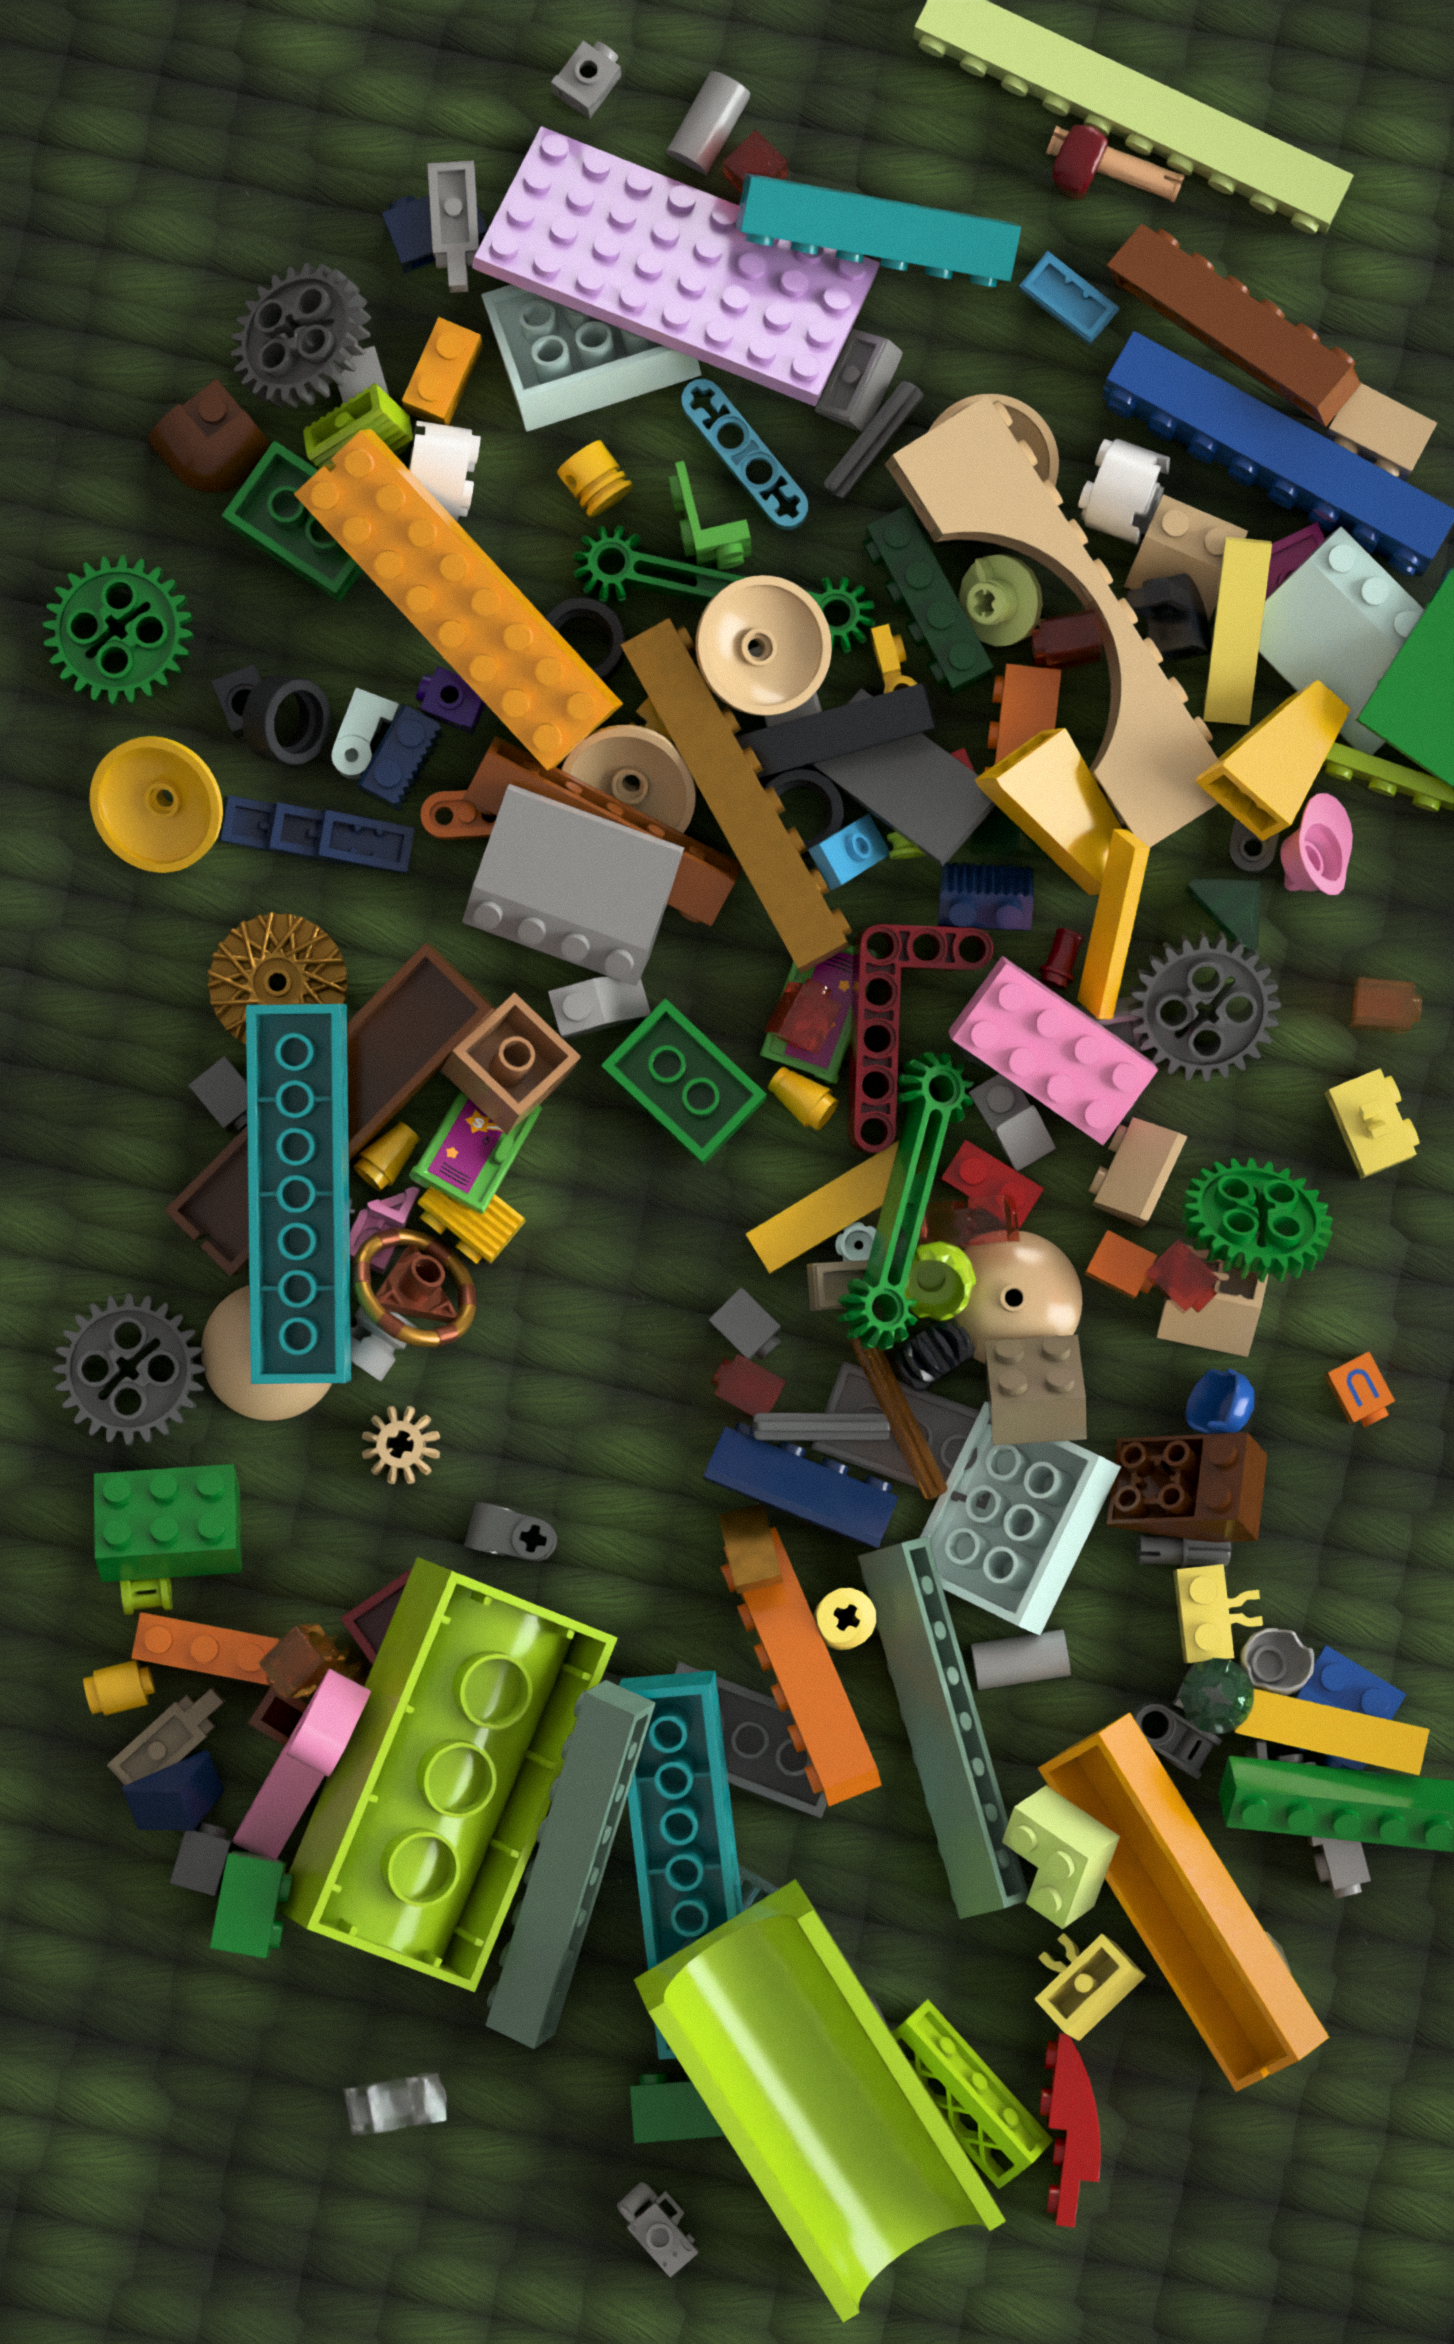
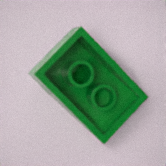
[210,1849,293,1959]

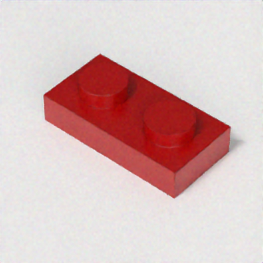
[940,1139,1044,1229]

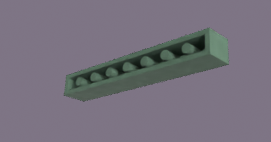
[858,1536,1029,1919]
[486,1680,655,2049]

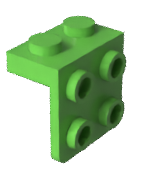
[668,461,751,569]

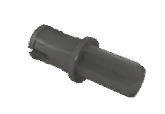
[1136,1535,1231,1569]

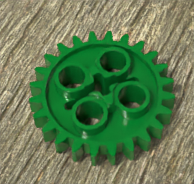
[43,555,194,707]
[1180,1158,1333,1283]

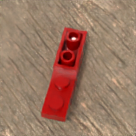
[1039,2031,1101,2228]

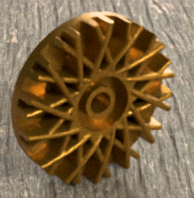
[207,913,348,1044]

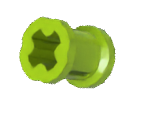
[120,1578,173,1616]

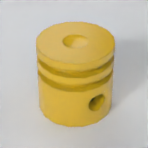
[557,440,633,518]

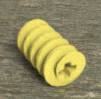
[813,1588,876,1650]

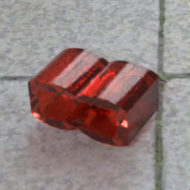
[1030,609,1102,670]

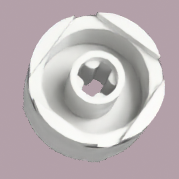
[408,421,481,521]
[1078,439,1170,545]

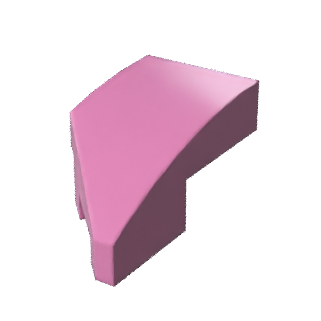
[350,1186,420,1274]

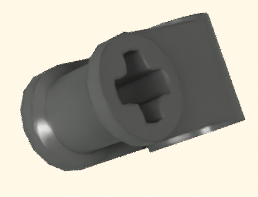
[464,1501,557,1561]
[1132,1703,1223,1780]

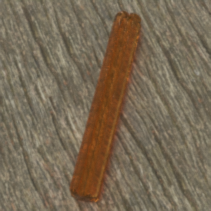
[849,1337,947,1500]

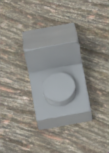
[968,1073,1056,1172]

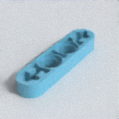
[681,379,808,530]

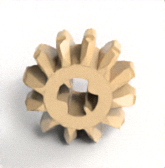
[362,1406,440,1484]

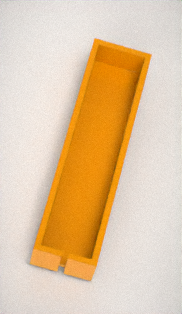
[294,429,623,771]
[1038,1713,1329,2092]

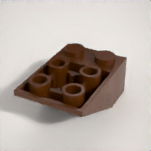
[1107,1432,1267,1543]

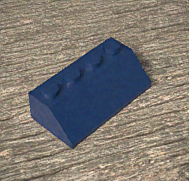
[703,1422,898,1550]

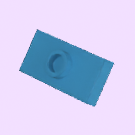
[1018,251,1120,346]
[809,814,890,891]

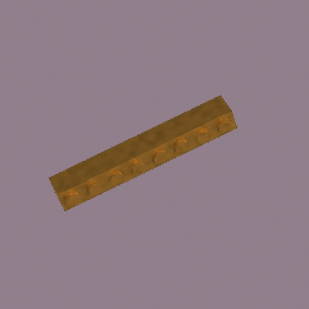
[621,618,852,974]

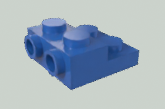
[1293,1645,1406,1770]

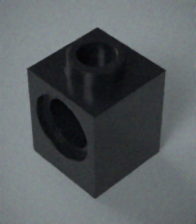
[212,664,278,740]

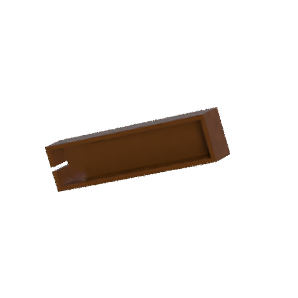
[164,943,496,1276]

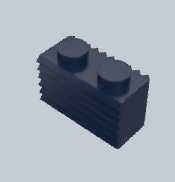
[357,704,443,811]
[938,862,1034,931]

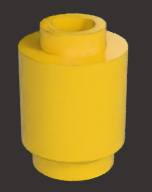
[83,1659,155,1716]

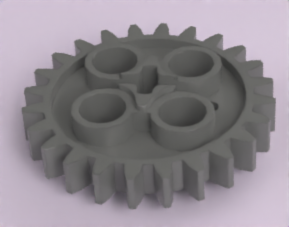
[231,263,371,409]
[1128,931,1281,1082]
[53,1293,206,1445]

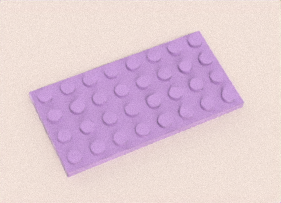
[472,126,880,406]

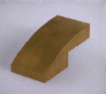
[718,1503,783,1594]

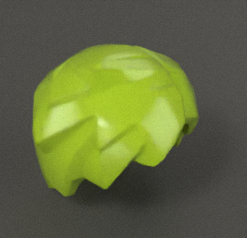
[904,1241,976,1321]

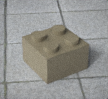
[985,1335,1087,1445]

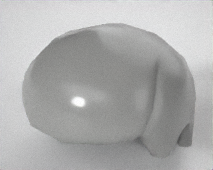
[1240,1628,1314,1696]

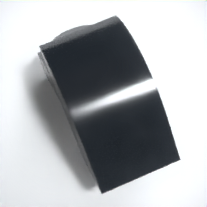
[1126,573,1211,663]

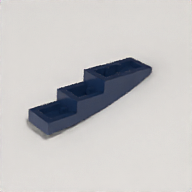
[217,795,415,874]

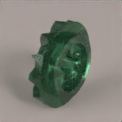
[1179,1657,1254,1734]

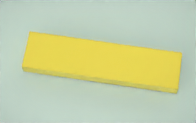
[1203,536,1272,725]

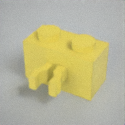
[1325,1068,1419,1179]
[1173,1564,1263,1663]
[1035,1933,1146,2041]

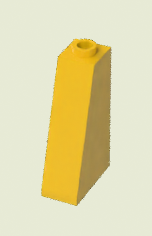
[1195,679,1351,841]
[975,728,1122,895]

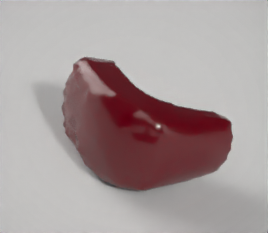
[1052,125,1108,200]

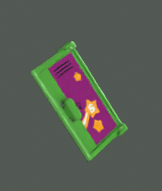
[759,945,883,1085]
[409,1090,542,1214]

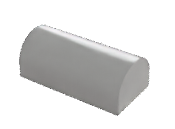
[666,71,750,176]
[970,1629,1071,1690]

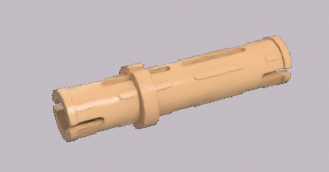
[1046,125,1185,203]

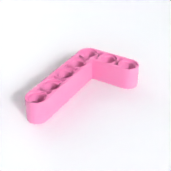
[232,1668,371,1859]

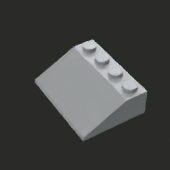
[462,784,685,986]

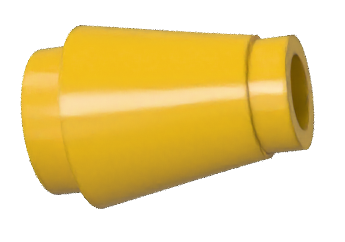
[768,1067,839,1130]
[353,1122,420,1191]

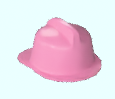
[1280,793,1353,895]

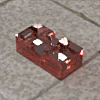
[920,1194,1020,1249]

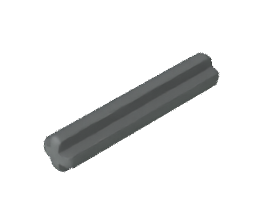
[824,381,923,500]
[752,1413,891,1441]

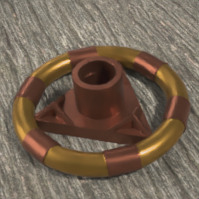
[351,1228,477,1348]

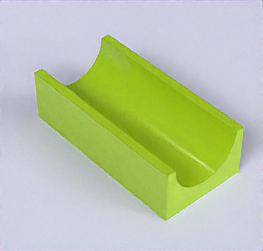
[278,1557,618,1992]
[634,1879,1006,2323]

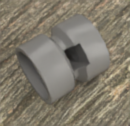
[351,1306,418,1381]

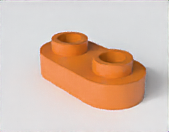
[420,790,495,840]

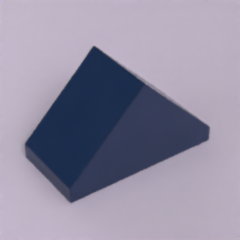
[121,1750,224,1831]

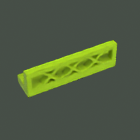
[891,1999,1053,2189]

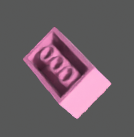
[948,956,1158,1146]

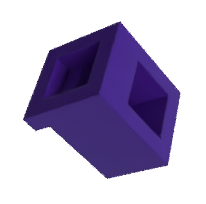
[416,666,486,734]

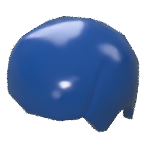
[1185,1368,1255,1434]

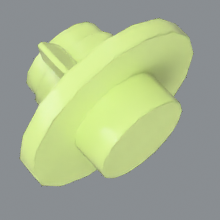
[959,554,1043,647]

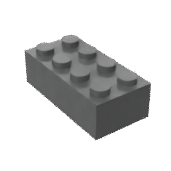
[674,1662,827,1818]

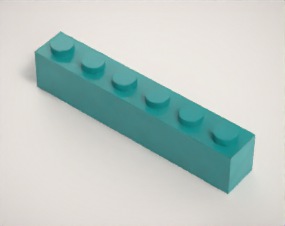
[735,173,1021,287]

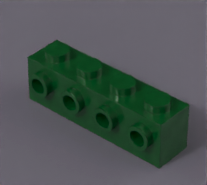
[862,505,994,697]

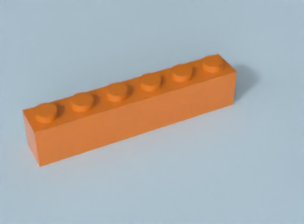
[720,1527,882,1806]

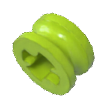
[887,832,926,859]

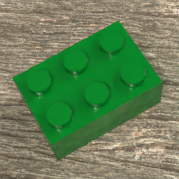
[222,440,363,603]
[601,998,767,1166]
[94,1464,242,1582]

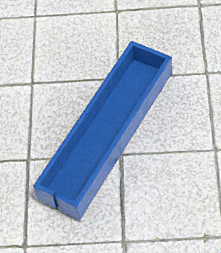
[1102,331,1454,577]

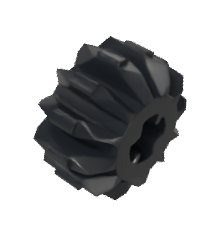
[894,1318,975,1391]

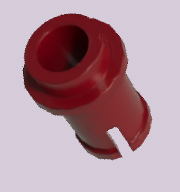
[1039,928,1085,990]

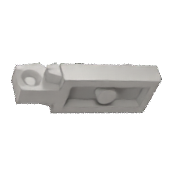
[428,161,479,293]

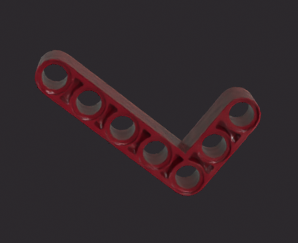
[847,924,994,1153]

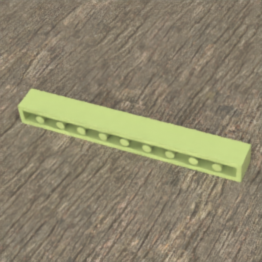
[914,0,1353,235]

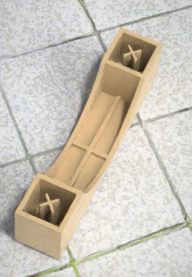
[885,395,1219,848]

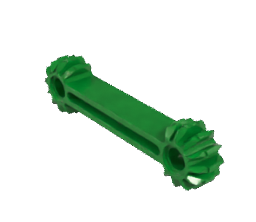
[573,525,875,655]
[837,1052,974,1351]

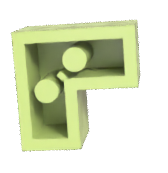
[1002,1785,1120,1929]

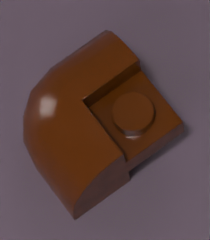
[148,378,271,493]

